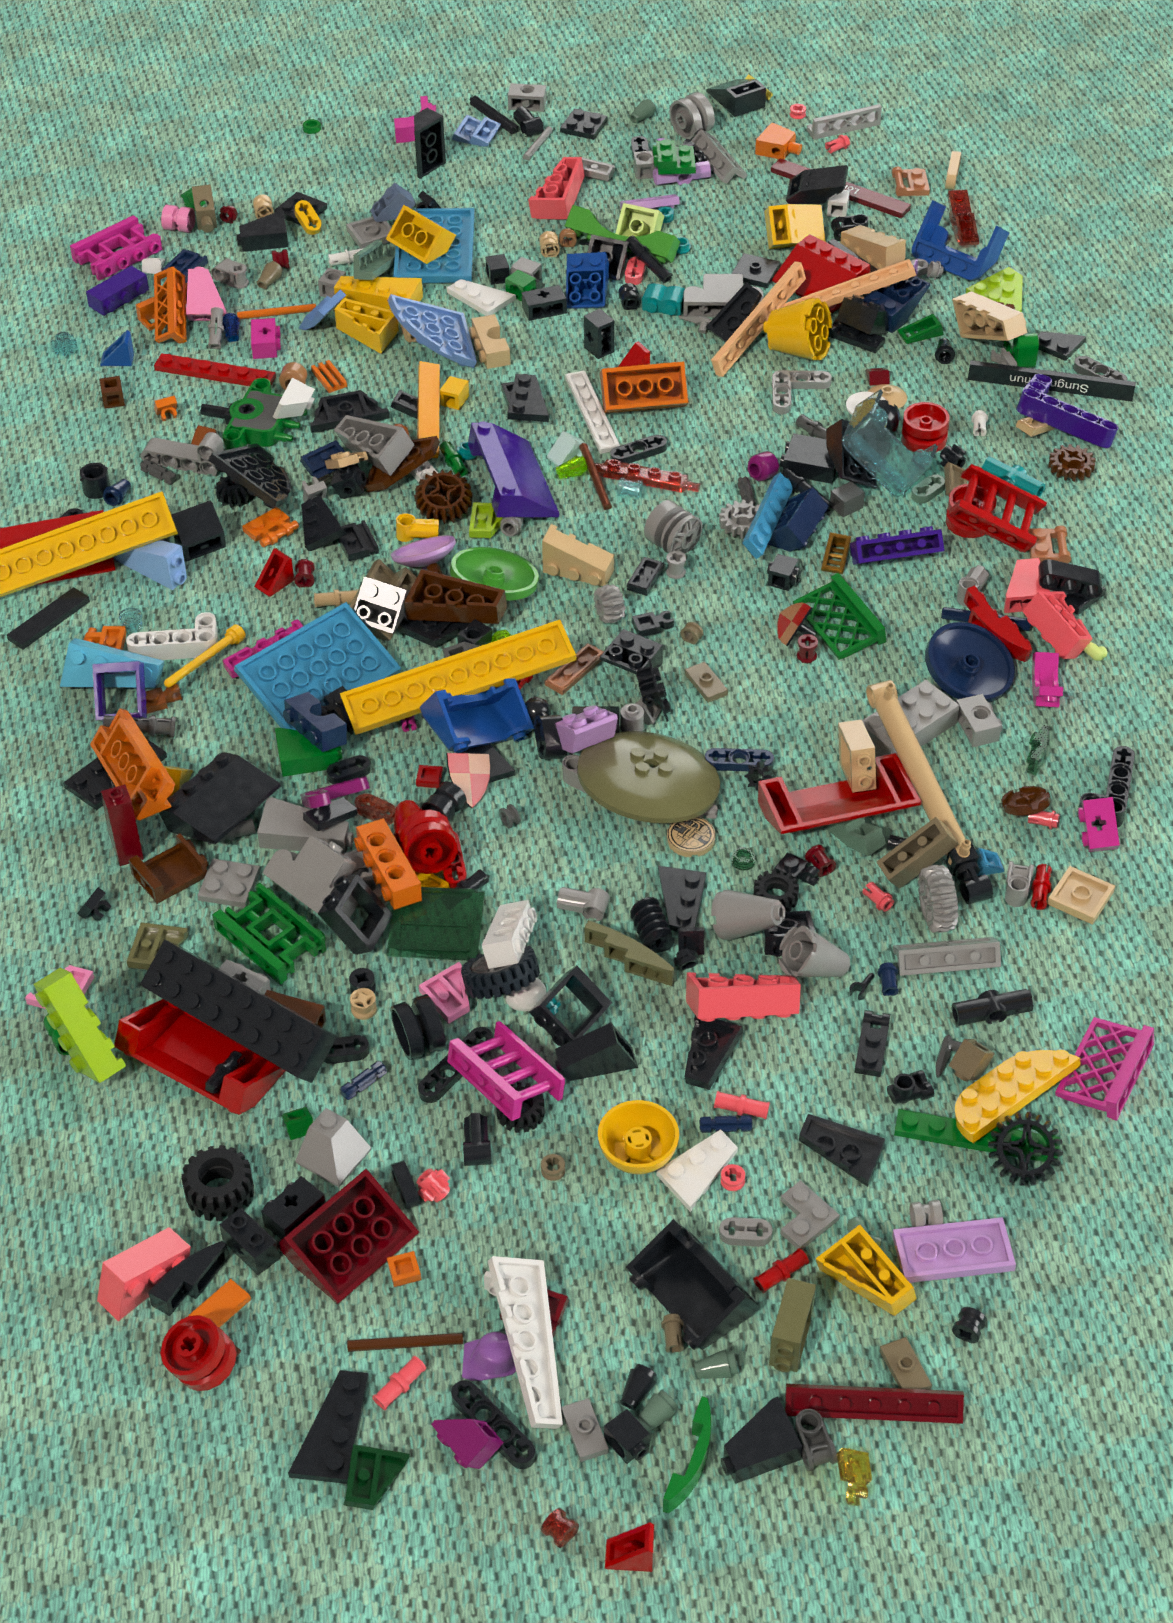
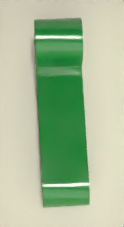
[1001,333,1039,368]

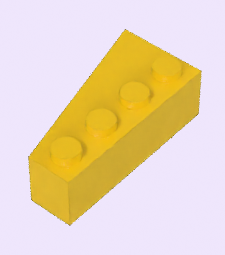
[334,276,423,310]

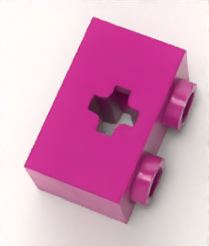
[251,318,281,359]
[1078,797,1120,852]

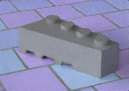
[334,415,414,476]

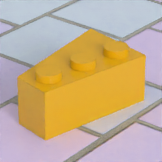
[334,298,399,354]

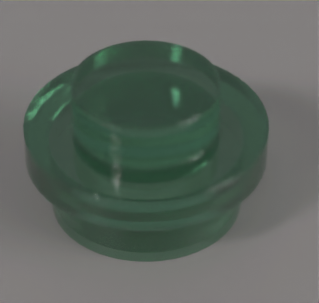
[731,847,756,871]

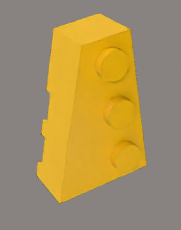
[816,1225,917,1316]

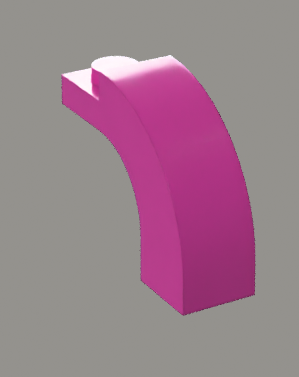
[394,96,436,143]
[1032,652,1063,707]

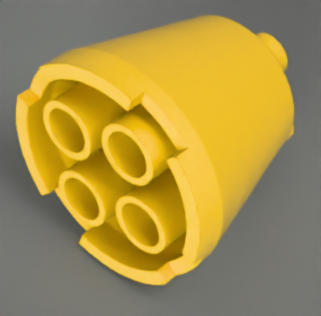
[763,298,832,360]

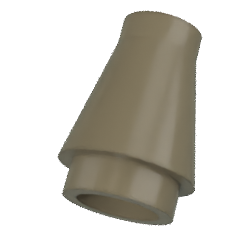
[257,261,283,289]

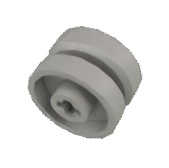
[669,92,715,140]

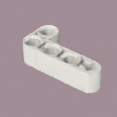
[126,612,218,660]

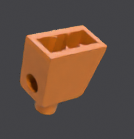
[755,122,802,159]

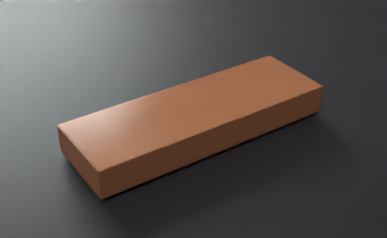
[545,643,604,695]

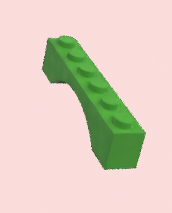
[565,205,680,264]

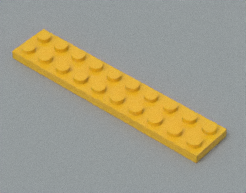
[0,491,178,597]
[340,620,577,735]

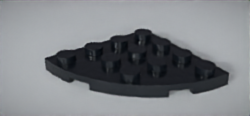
[208,444,291,509]

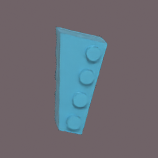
[60,638,165,688]

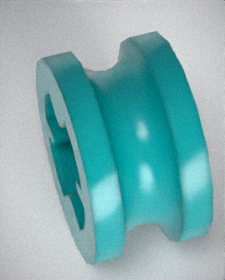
[658,206,674,223]

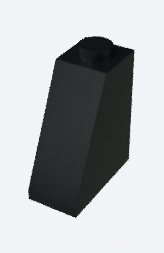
[236,210,288,252]
[555,1022,638,1081]
[721,1397,802,1484]

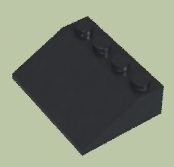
[159,752,281,845]

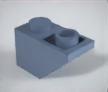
[370,182,416,222]

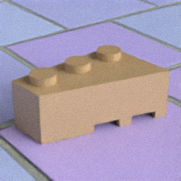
[542,524,614,586]

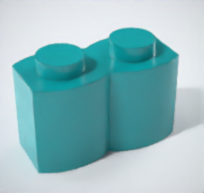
[642,283,685,316]

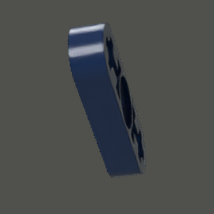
[705,748,774,772]

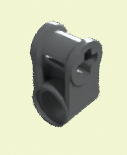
[794,1409,838,1471]

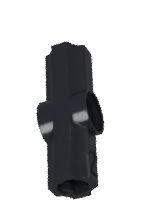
[951,989,1034,1026]

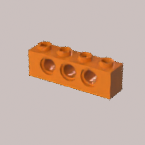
[354,818,422,910]

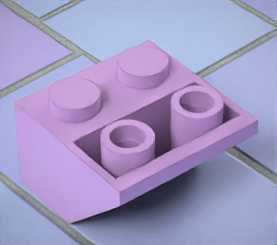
[555,705,618,753]

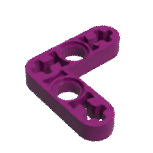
[300,776,370,809]

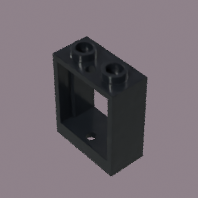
[318,873,393,955]
[529,965,612,1046]

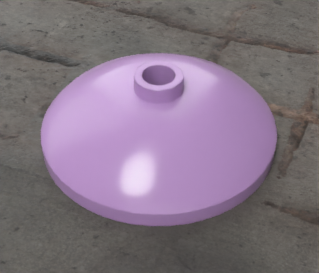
[391,535,456,570]

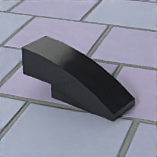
[148,1241,229,1316]

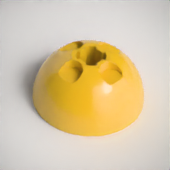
[598,1100,679,1175]

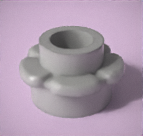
[927,261,943,280]

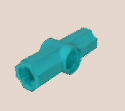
[982,456,1046,497]

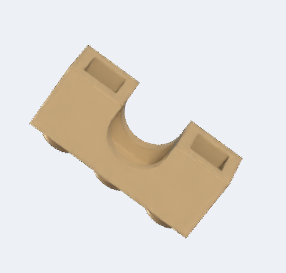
[469,314,511,369]

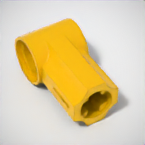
[396,513,439,542]

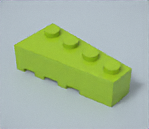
[33,967,126,1083]

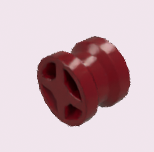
[271,249,290,269]

